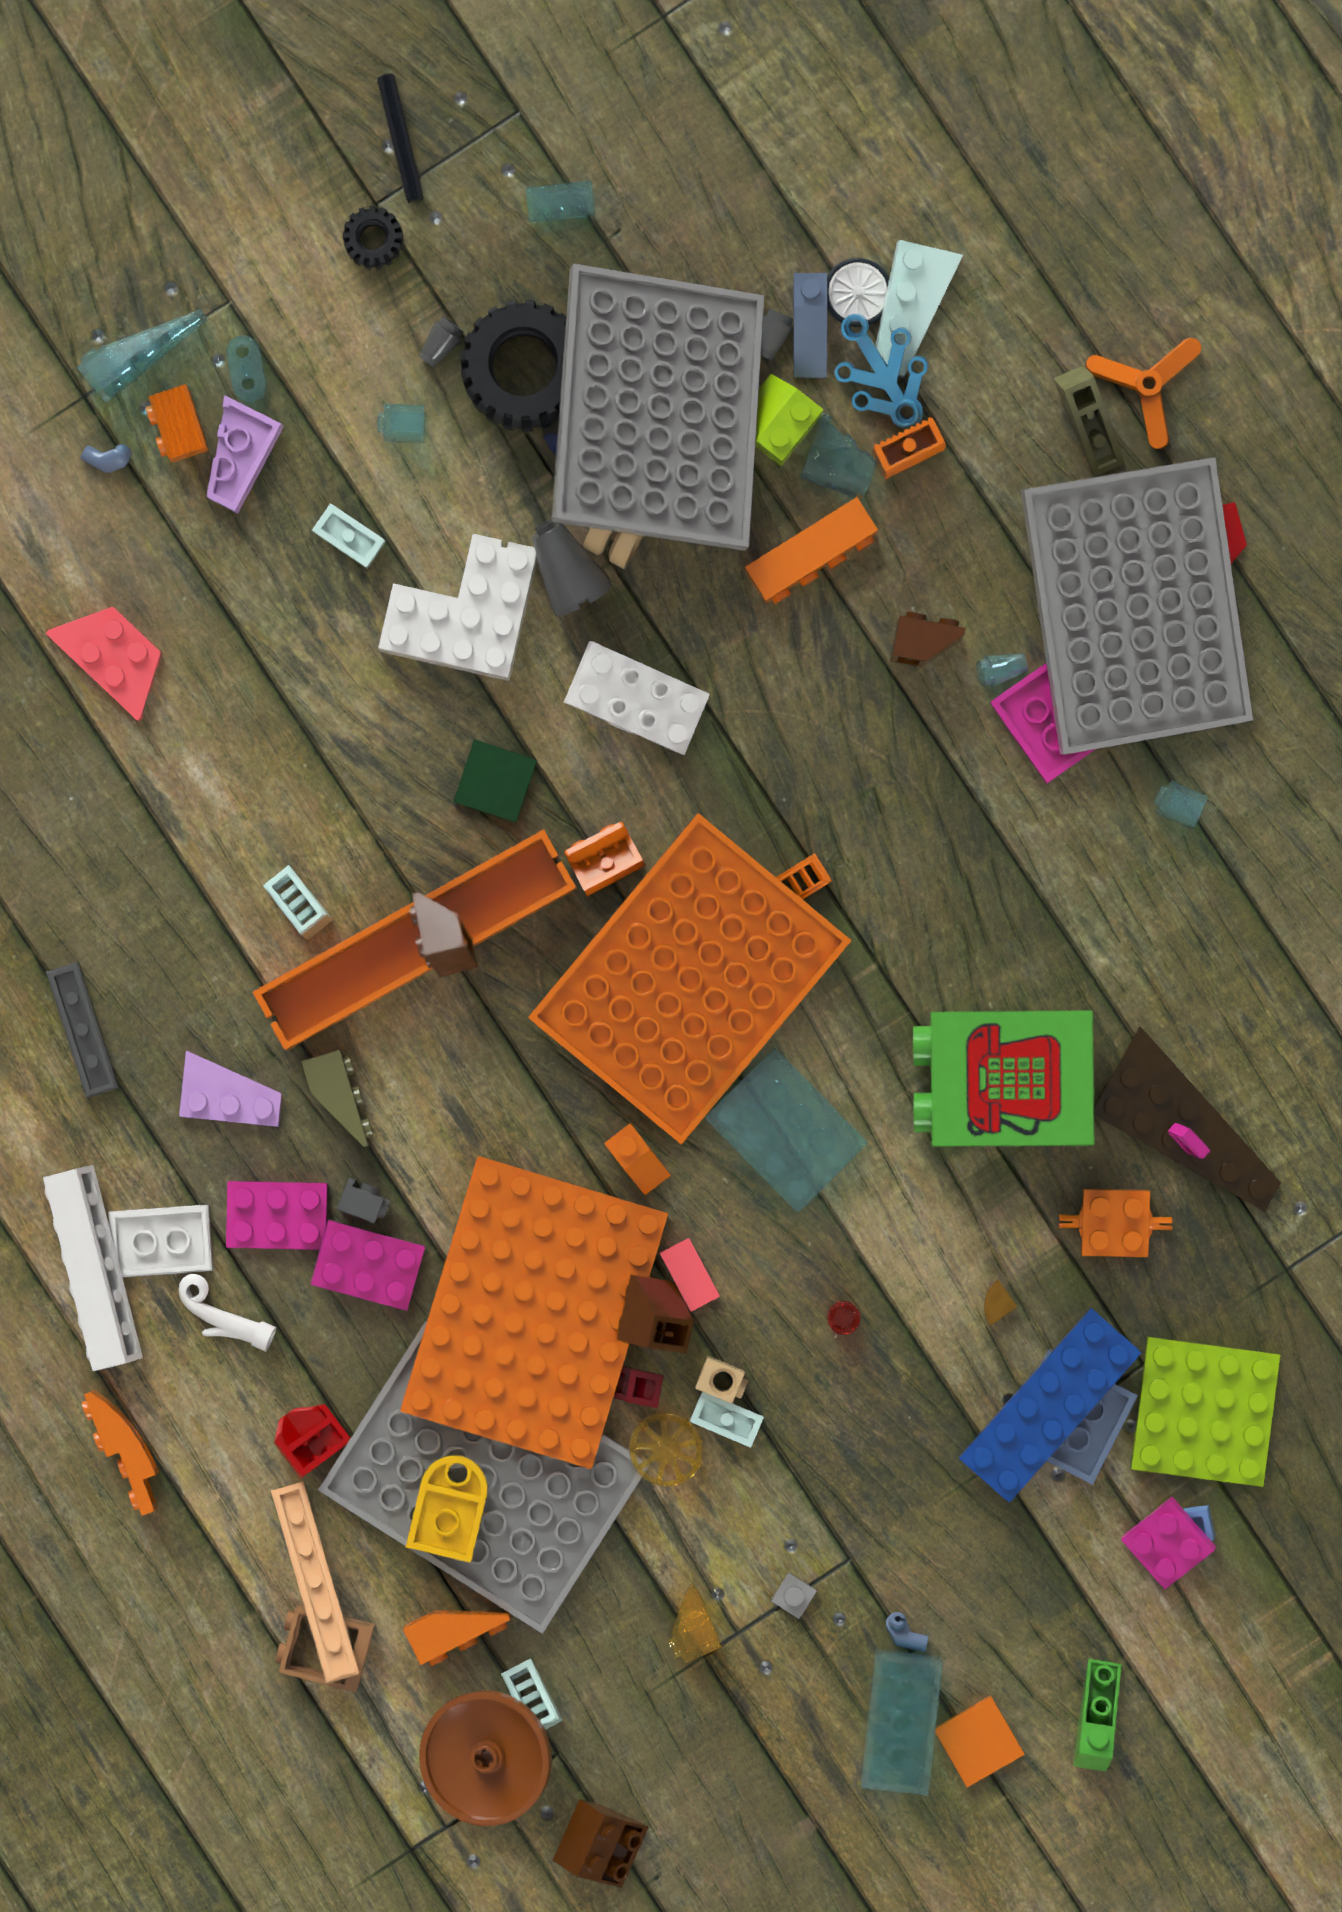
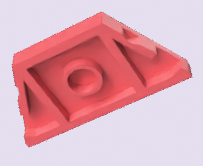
[45,607,162,722]

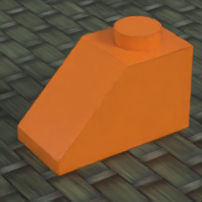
[604,1123,671,1195]

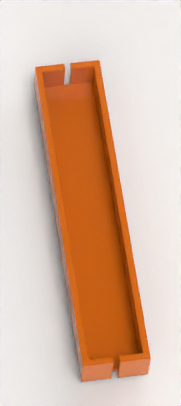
[252,829,577,1051]

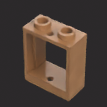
[275,1604,375,1693]

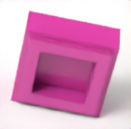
[1168,1123,1211,1159]

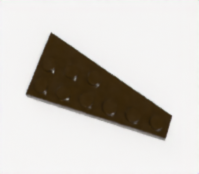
[1094,1026,1281,1212]

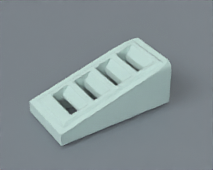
[263,865,333,940]
[501,1659,563,1730]

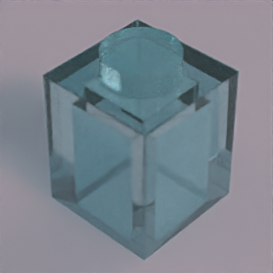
[377,404,426,443]
[1153,781,1208,829]

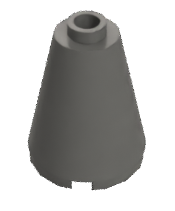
[532,519,612,616]

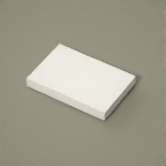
[108,1204,213,1277]

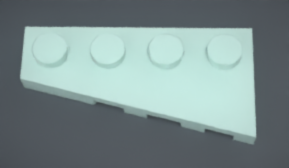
[870,240,963,378]

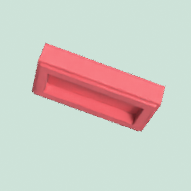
[660,1238,720,1312]

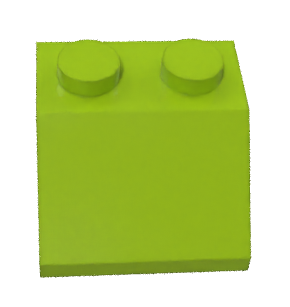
[755,374,824,466]

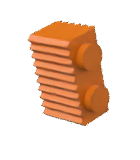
[145,384,209,463]
[872,417,946,480]

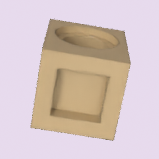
[695,1356,748,1403]

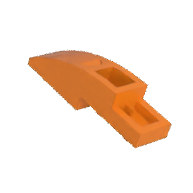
[82,1390,159,1516]

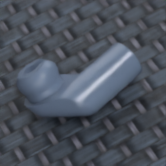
[81,444,132,473]
[886,1612,928,1652]

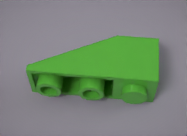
[1073,1659,1122,1772]

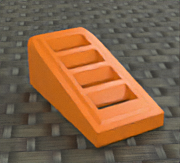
[776,853,832,899]

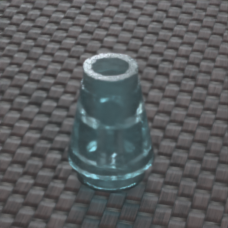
[976,653,1028,688]

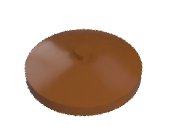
[419,1690,552,1826]

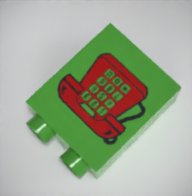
[913,1011,1094,1146]

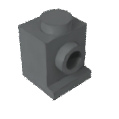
[337,1177,391,1223]

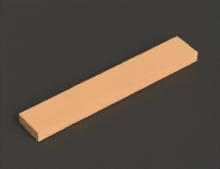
[271,1481,359,1684]

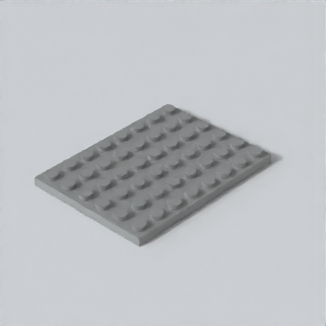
[552,264,764,551]
[1021,457,1253,755]
[318,1321,650,1634]

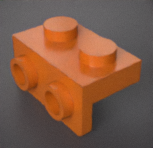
[564,821,646,896]

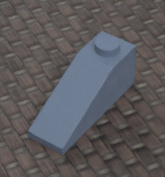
[793,273,827,379]

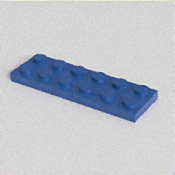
[958,1308,1142,1503]

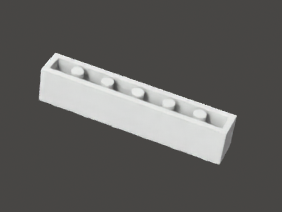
[43,1165,143,1371]

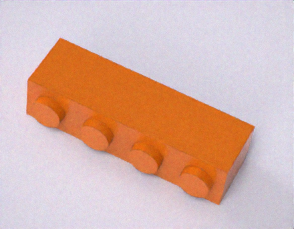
[744,497,878,604]

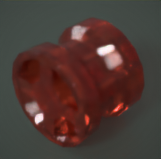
[827,1300,861,1335]

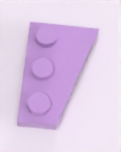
[207,395,284,514]
[179,1051,283,1127]

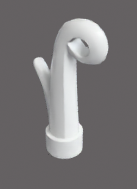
[178,1274,276,1352]

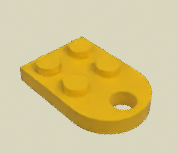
[406,1455,488,1563]

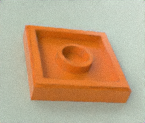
[933,1695,1025,1788]

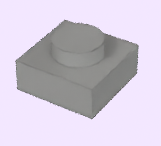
[771,1572,817,1619]

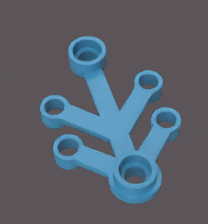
[834,313,929,429]

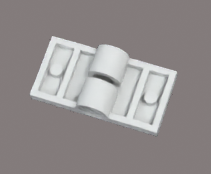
[564,641,710,755]

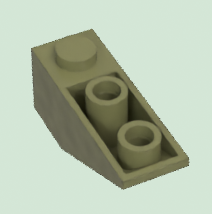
[301,1050,374,1147]

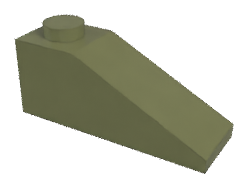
[1053,365,1125,477]

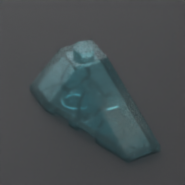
[77,309,208,403]

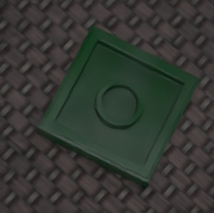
[453,739,537,823]

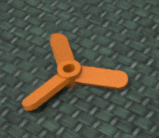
[1085,338,1201,449]

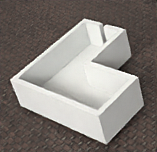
[378,534,537,681]

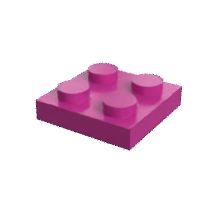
[1121,1497,1216,1589]

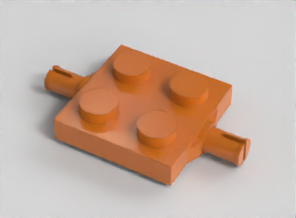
[1058,1188,1172,1257]

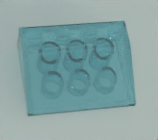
[704,1048,868,1213]

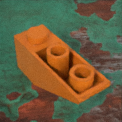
[403,1610,511,1666]

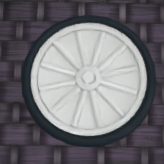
[827,258,889,327]

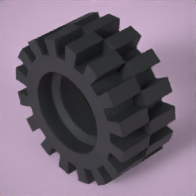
[343,206,403,270]

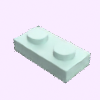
[312,503,386,569]
[690,1391,764,1448]

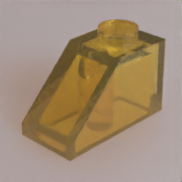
[668,1582,722,1663]

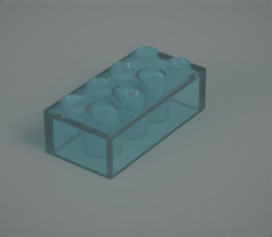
[860,1649,943,1795]

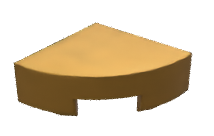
[984,1279,1017,1326]

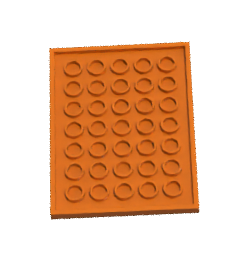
[528,813,852,1145]
[400,1156,668,1469]

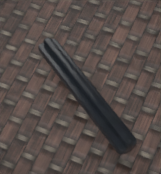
[377,74,424,203]

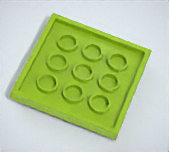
[1130,1337,1280,1487]

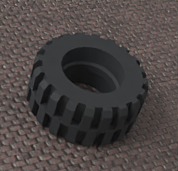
[460,300,566,432]

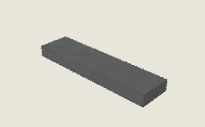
[46,962,119,1098]

